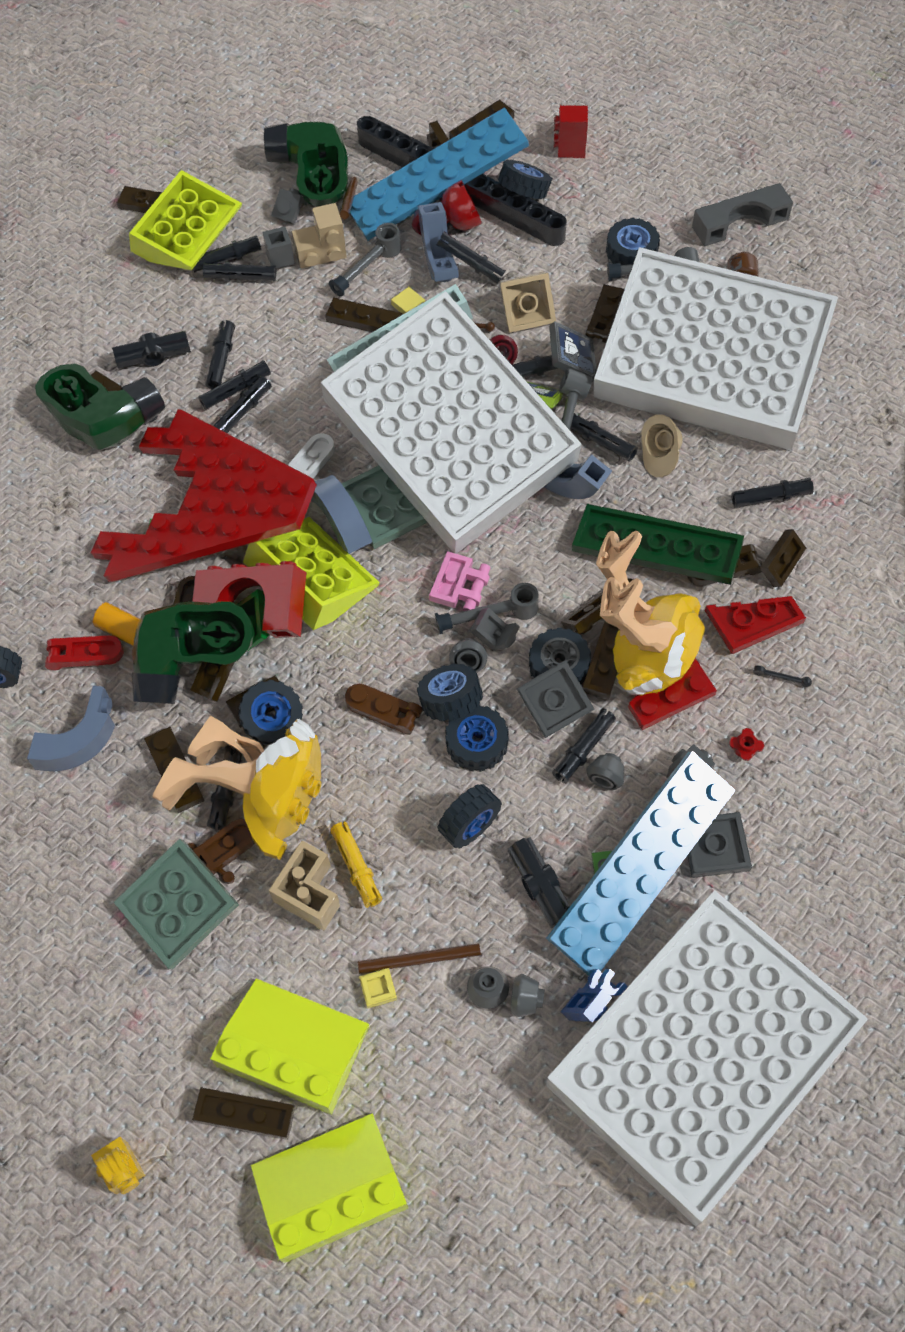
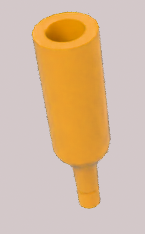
[93,602,140,646]

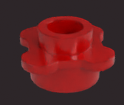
[729,728,765,761]

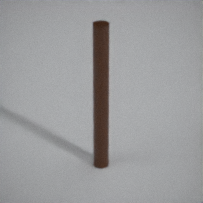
[339,177,358,220]
[358,943,481,974]

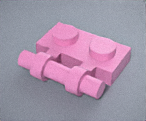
[429,551,491,611]

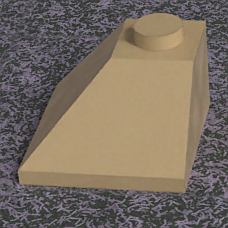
[500,272,556,333]

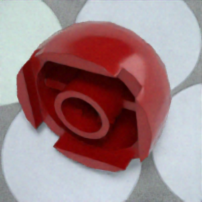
[442,180,483,230]

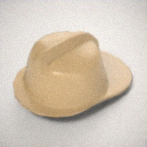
[641,415,683,477]

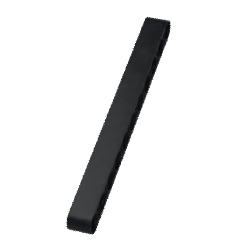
[357,116,567,246]

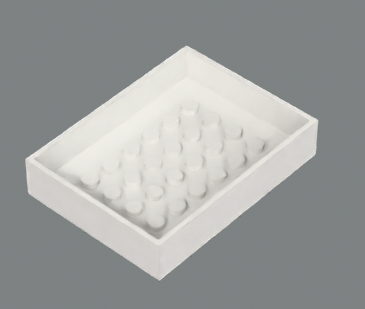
[594,247,838,450]
[321,291,582,554]
[546,890,868,1227]

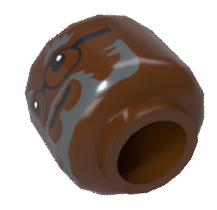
[726,252,759,277]

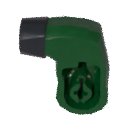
[264,122,348,207]
[35,364,165,450]
[132,602,255,704]

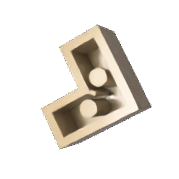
[292,203,347,268]
[269,840,340,931]

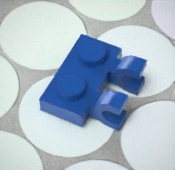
[560,969,628,1022]

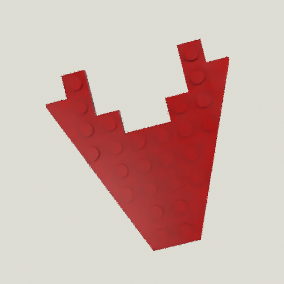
[91,409,317,582]

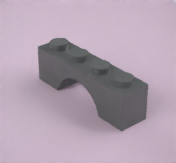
[692,183,793,247]

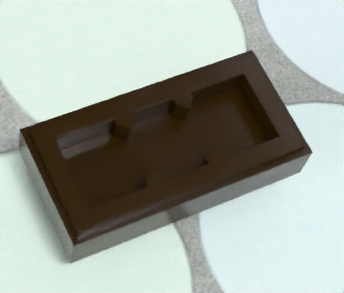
[117,186,162,213]

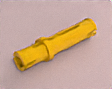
[330,822,383,908]

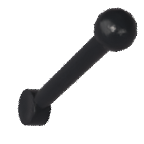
[753,665,812,688]

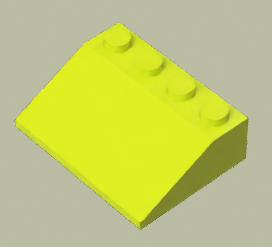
[129,170,242,270]
[243,517,380,630]
[210,978,370,1115]
[251,1113,409,1263]

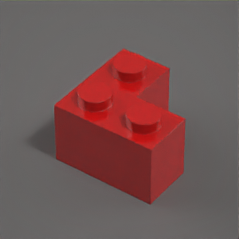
[553,105,588,158]

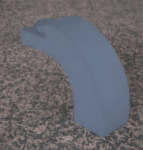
[418,202,459,282]
[544,454,612,499]
[311,475,372,554]
[27,686,115,772]

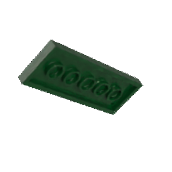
[572,504,745,585]

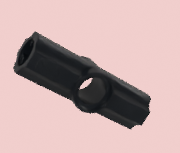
[112,331,191,369]
[508,837,570,929]

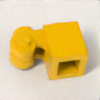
[91,1136,145,1195]

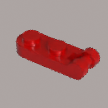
[45,635,124,670]

